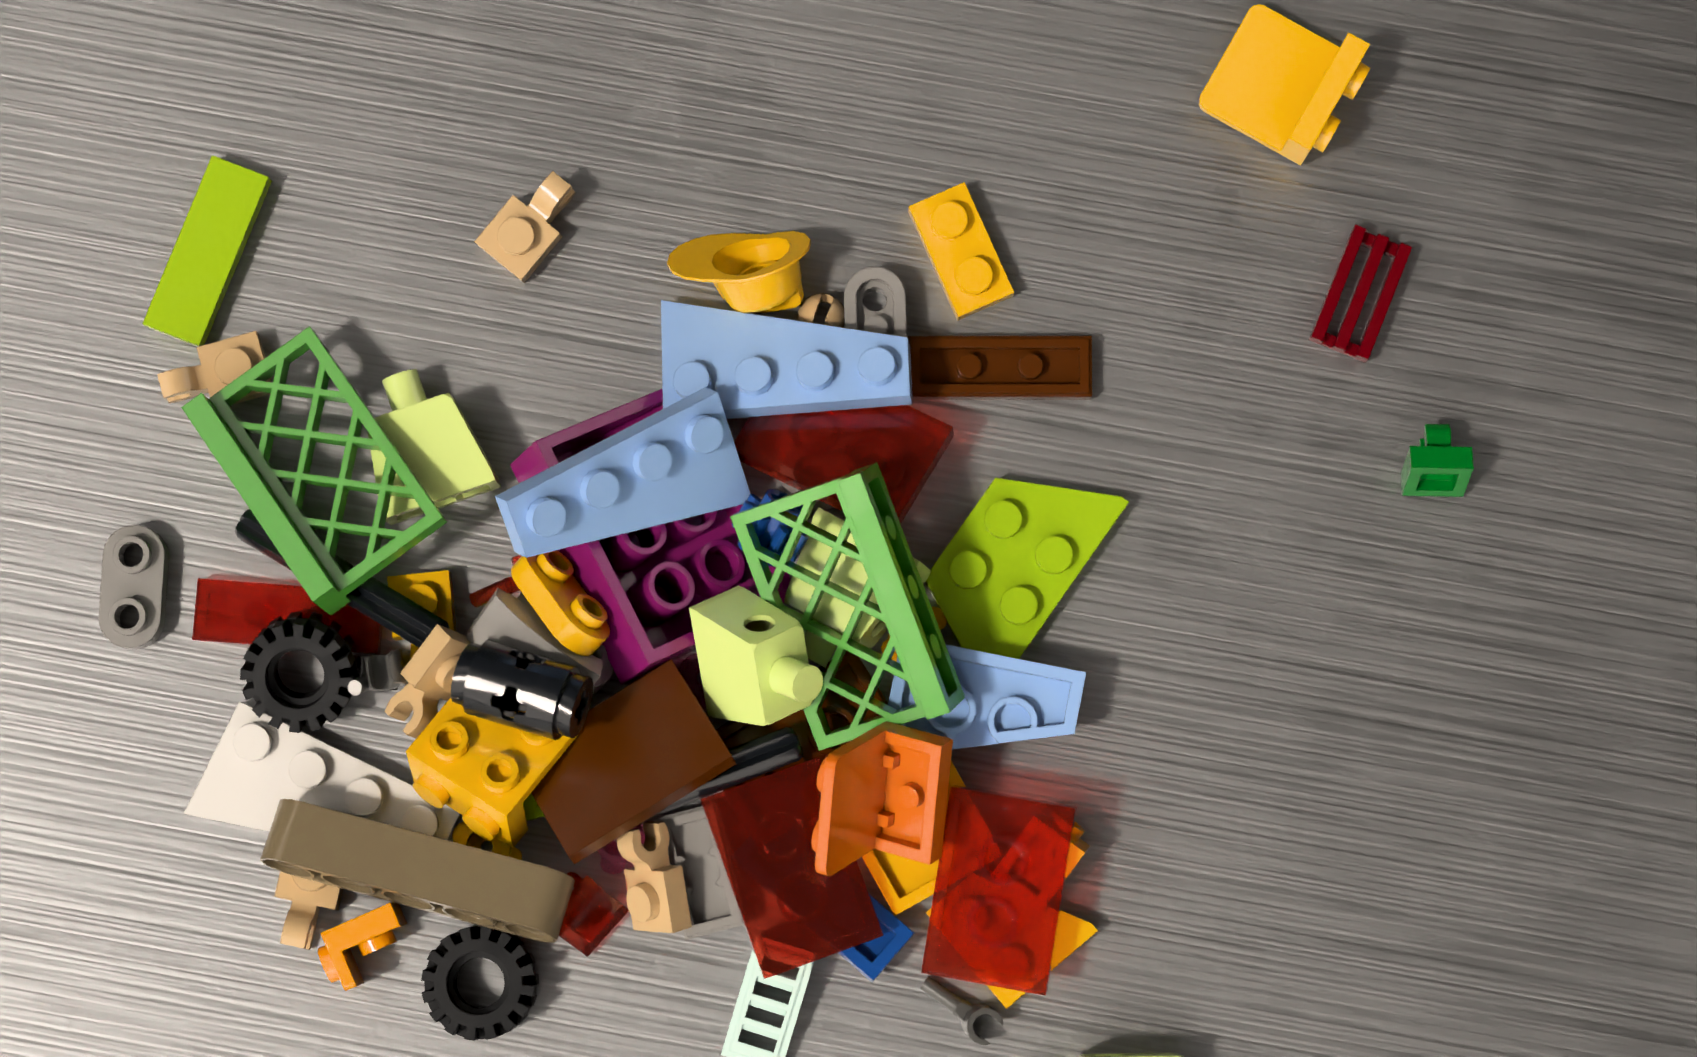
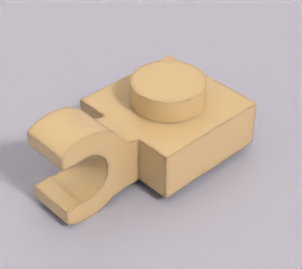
[474,171,576,283]
[157,331,272,404]
[385,624,470,738]
[617,821,692,933]
[274,872,344,950]

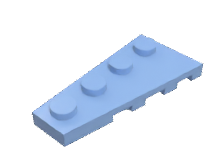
[661,300,913,419]
[495,387,751,558]

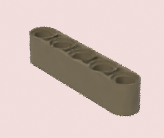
[260,799,575,943]

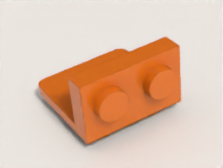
[811,721,953,876]

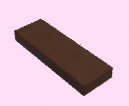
[907,336,1092,400]

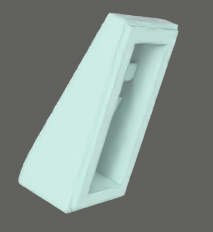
[721,934,817,1057]

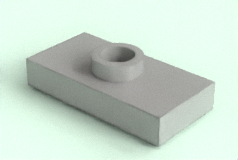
[655,803,747,940]

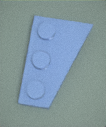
[888,645,1086,750]

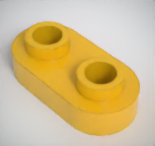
[511,550,610,656]

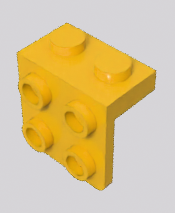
[1199,4,1371,166]
[406,698,578,848]

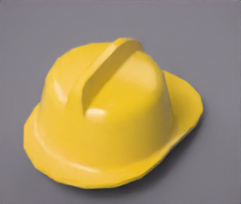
[667,231,811,313]

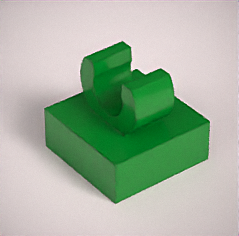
[1401,424,1474,497]

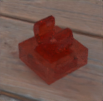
[559,872,629,957]

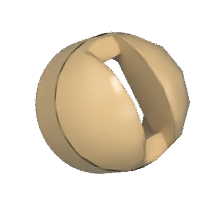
[797,293,845,328]

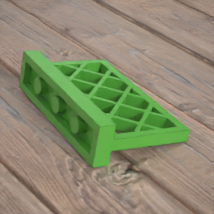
[181,326,447,615]
[730,462,965,751]

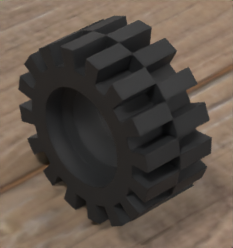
[240,611,361,733]
[421,926,539,1041]

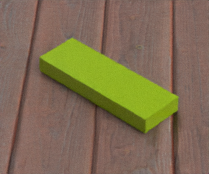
[142,155,272,347]

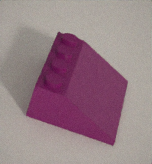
[510,389,791,685]

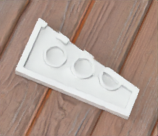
[183,701,462,841]

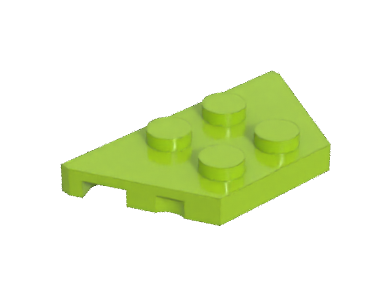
[925,478,1129,659]

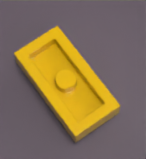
[908,182,1014,321]

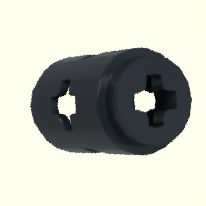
[451,641,594,740]

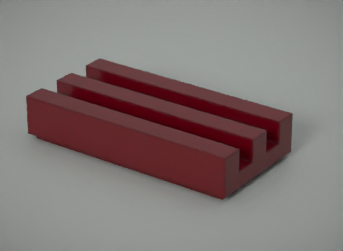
[1309,224,1412,363]

